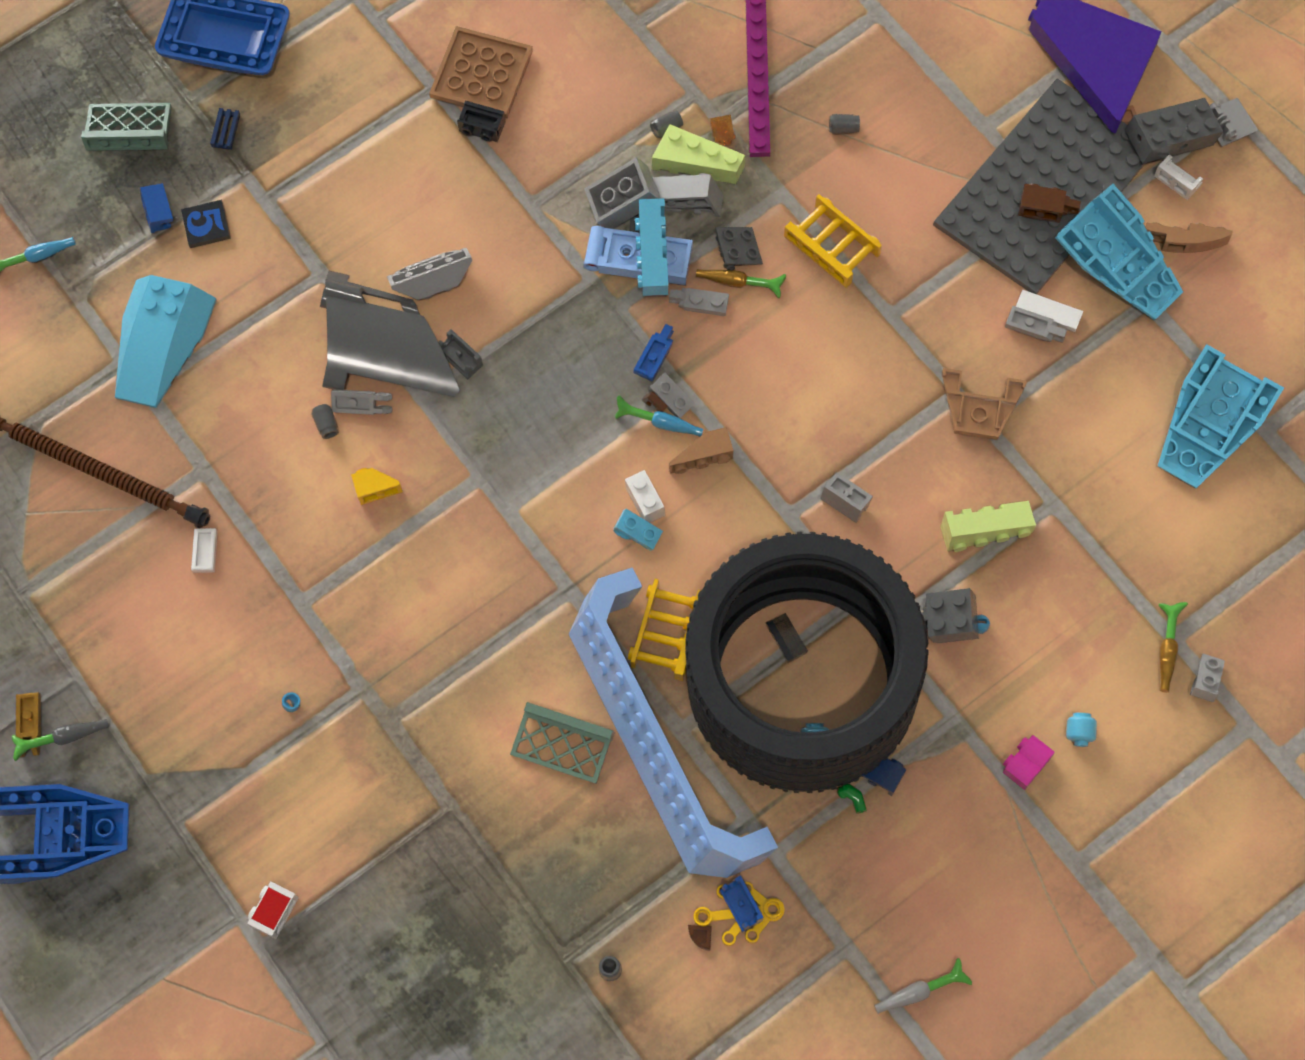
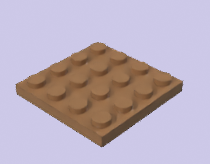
[429,26,533,118]

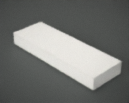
[1016,290,1083,332]

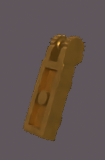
[16,692,41,757]

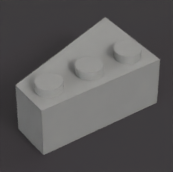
[653,173,723,217]

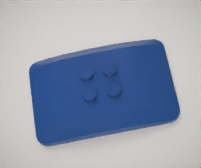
[155,0,290,75]

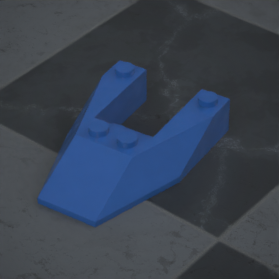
[0,784,130,884]

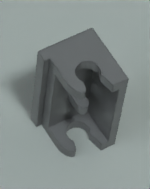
[438,329,483,380]

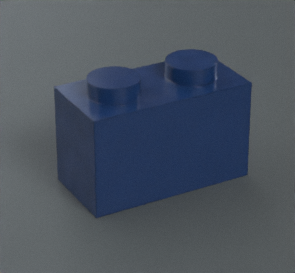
[861,759,906,796]

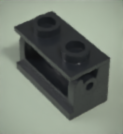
[457,100,506,142]

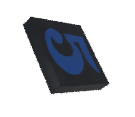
[181,199,231,248]

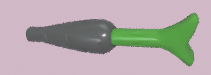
[12,719,109,761]

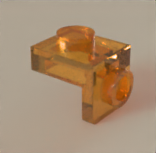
[710,114,736,146]

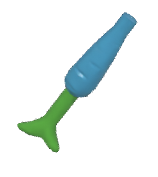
[0,237,76,272]
[615,395,704,437]

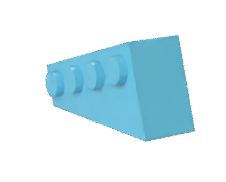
[635,198,668,296]

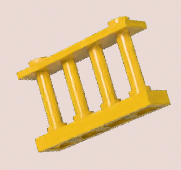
[784,194,882,288]
[628,579,702,681]

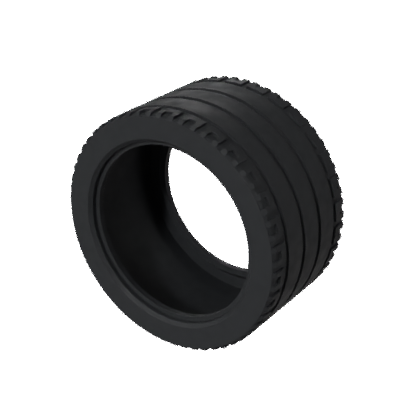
[685,532,929,793]

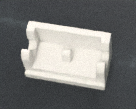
[1154,155,1203,200]

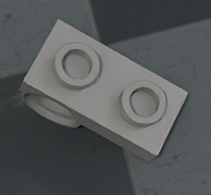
[648,373,695,418]
[1190,654,1225,702]

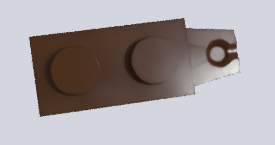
[1018,184,1081,223]

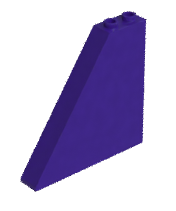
[1028,0,1162,134]

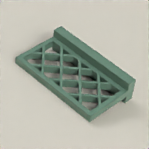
[81,103,172,151]
[510,702,615,784]

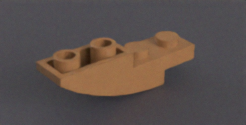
[1145,222,1233,253]

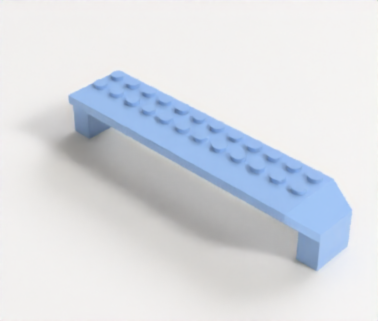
[569,568,778,878]

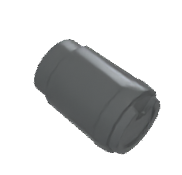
[650,110,683,138]
[829,114,860,134]
[311,404,339,439]
[599,956,622,981]

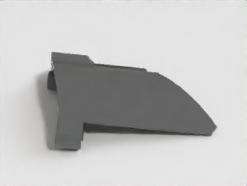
[320,270,460,397]

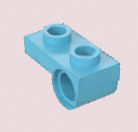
[613,509,663,551]

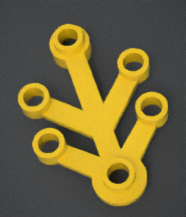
[693,882,785,946]

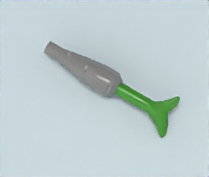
[874,958,972,1014]

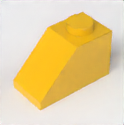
[351,468,403,505]

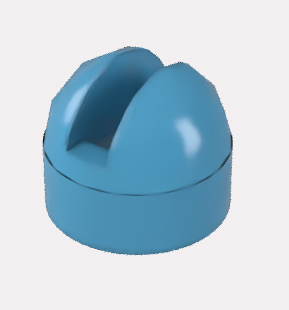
[977,614,990,634]
[282,692,300,712]

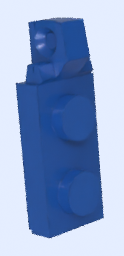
[633,324,674,382]

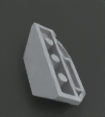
[387,248,472,300]

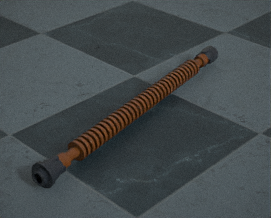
[0,417,211,529]

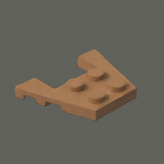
[942,368,1027,440]

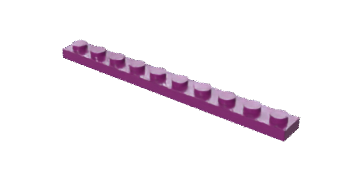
[746,0,770,157]

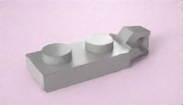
[669,288,729,316]
[1005,306,1067,343]

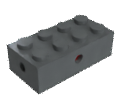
[1125,98,1223,164]

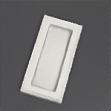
[191,528,218,573]

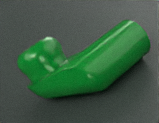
[837,784,867,814]

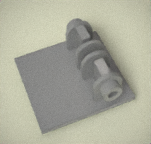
[1209,98,1258,147]

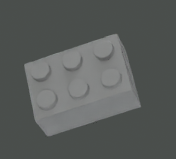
[584,157,660,229]

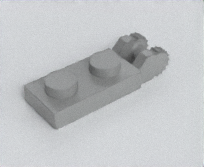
[331,389,392,415]

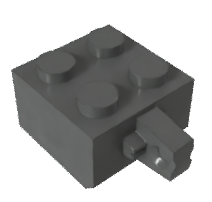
[921,588,979,643]

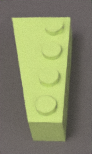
[652,124,745,184]

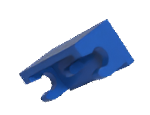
[140,183,173,233]
[720,875,763,932]

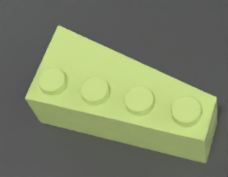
[941,501,1036,552]

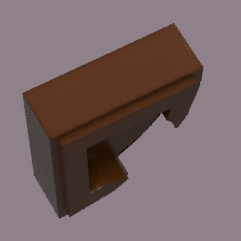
[642,391,668,412]
[688,925,712,951]

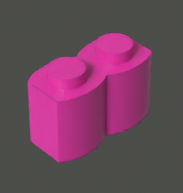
[1003,735,1055,790]

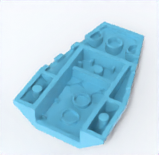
[1055,184,1183,320]
[115,275,217,408]
[1157,344,1284,488]

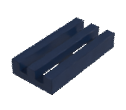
[210,108,240,150]

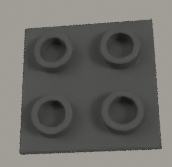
[715,227,763,270]

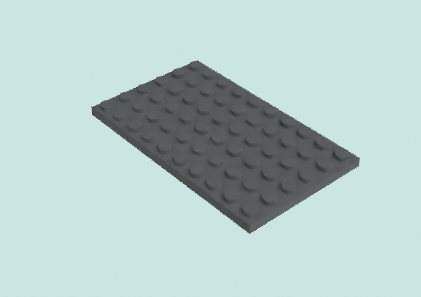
[933,78,1146,294]

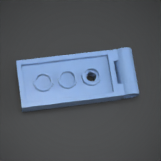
[583,226,693,285]

